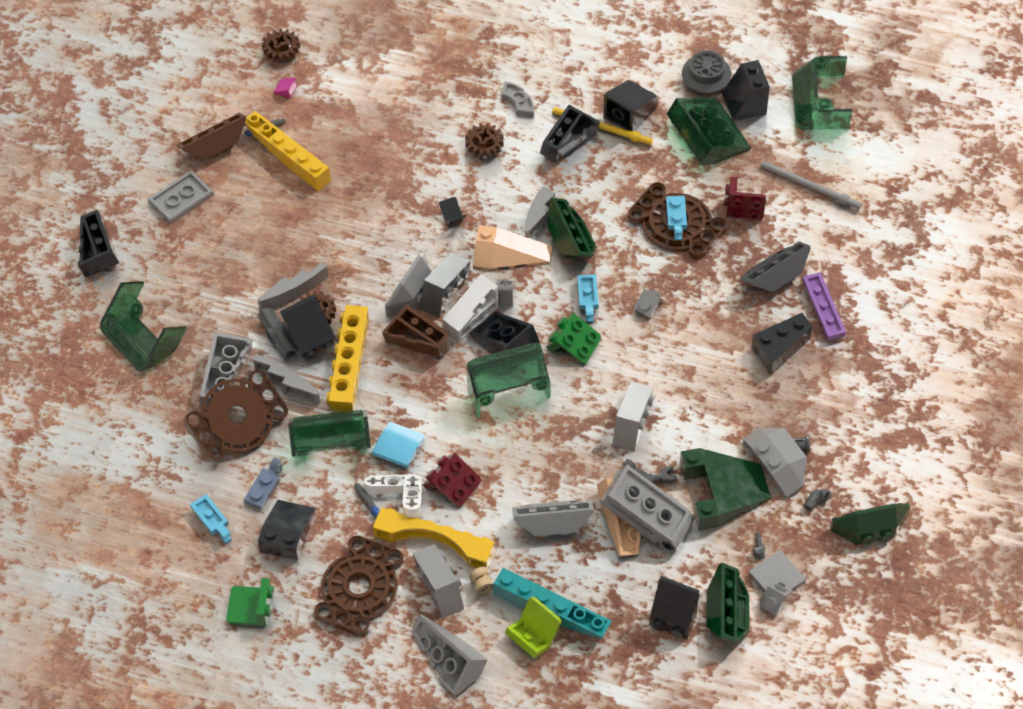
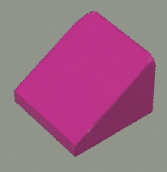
[274,78,297,98]

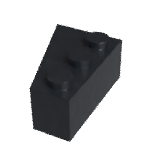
[540,105,600,162]
[78,209,119,277]
[751,313,812,375]

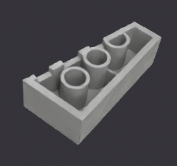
[199,332,252,409]

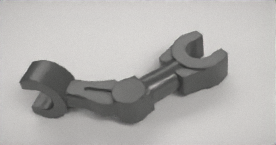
[622,459,677,483]

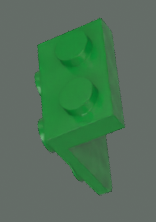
[546,313,601,364]
[226,578,274,626]

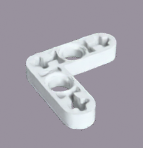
[364,474,422,517]

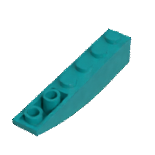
[493,568,612,639]

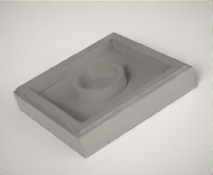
[749,550,806,593]

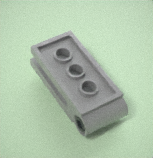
[599,465,694,553]

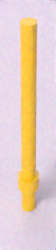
[552,107,654,146]

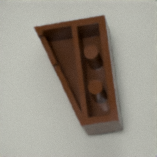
[382,304,453,358]

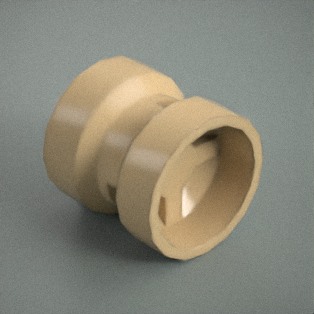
[469,567,494,595]

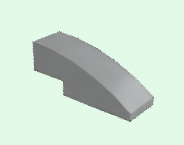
[525,186,555,239]

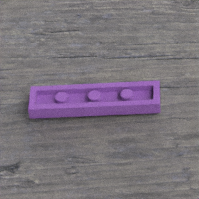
[802,272,846,341]

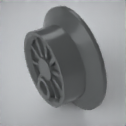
[682,50,731,94]

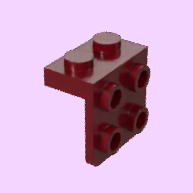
[724,177,766,220]
[423,453,481,507]

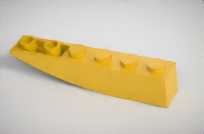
[244,111,331,191]

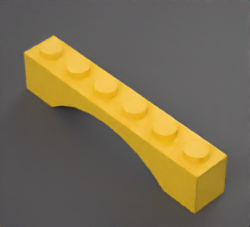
[373,507,495,569]

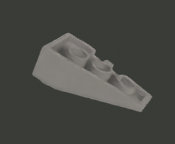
[412,615,488,695]

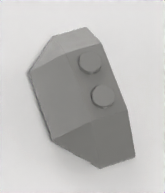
[385,250,432,317]
[743,428,807,498]
[512,500,594,537]

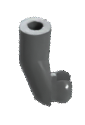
[803,489,831,511]

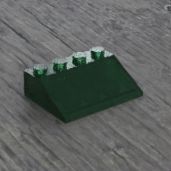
[666,98,751,165]

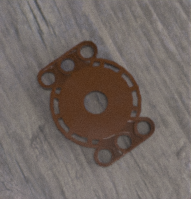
[628,182,727,260]
[184,370,288,462]
[314,535,403,636]

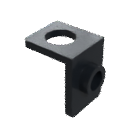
[439,197,467,226]

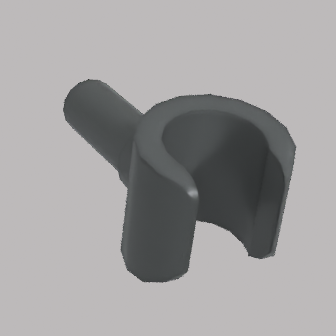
[753,532,766,559]

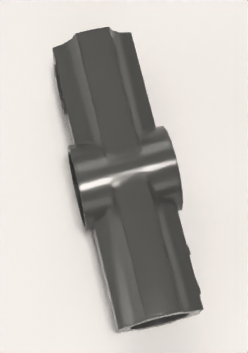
[258,307,299,360]

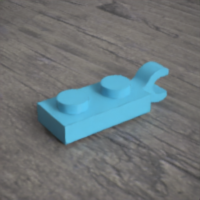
[666,196,687,240]
[577,274,599,323]
[190,494,232,544]

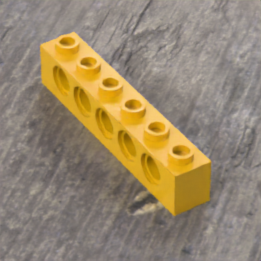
[326,305,369,413]

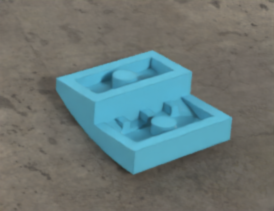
[372,422,425,468]

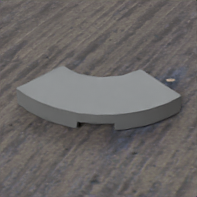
[502,81,534,117]

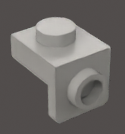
[633,289,664,318]
[759,581,792,616]

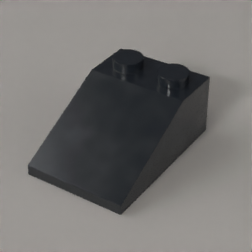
[469,311,540,365]
[258,500,316,560]
[649,576,700,639]

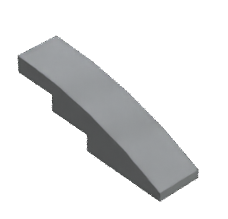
[258,262,329,311]
[253,354,321,405]

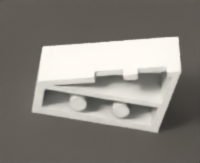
[442,274,499,342]

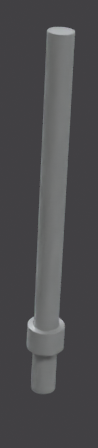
[761,161,862,210]

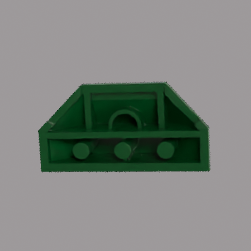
[547,198,597,258]
[830,503,910,545]
[706,563,749,643]

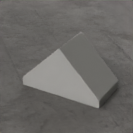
[495,279,517,306]

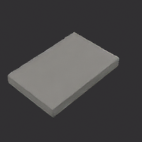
[148,170,214,225]

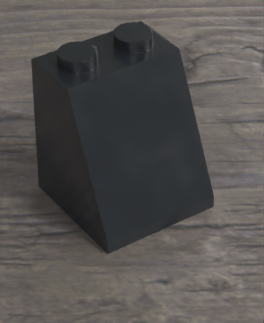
[722,60,770,122]
[603,80,658,132]
[280,294,336,358]

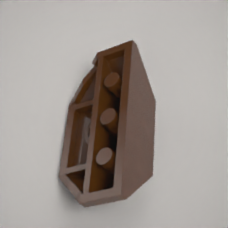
[176,113,247,159]

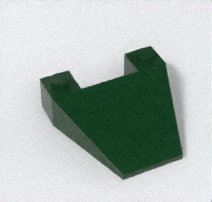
[679,448,771,531]

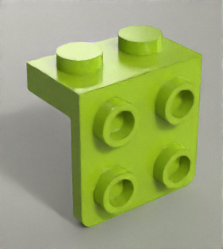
[505,596,561,659]

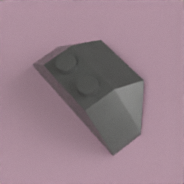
[741,241,811,292]

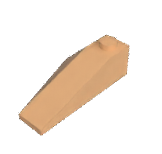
[473,225,553,271]
[597,477,641,557]

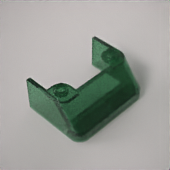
[792,56,852,130]
[100,281,187,371]
[466,343,551,417]
[288,410,371,457]

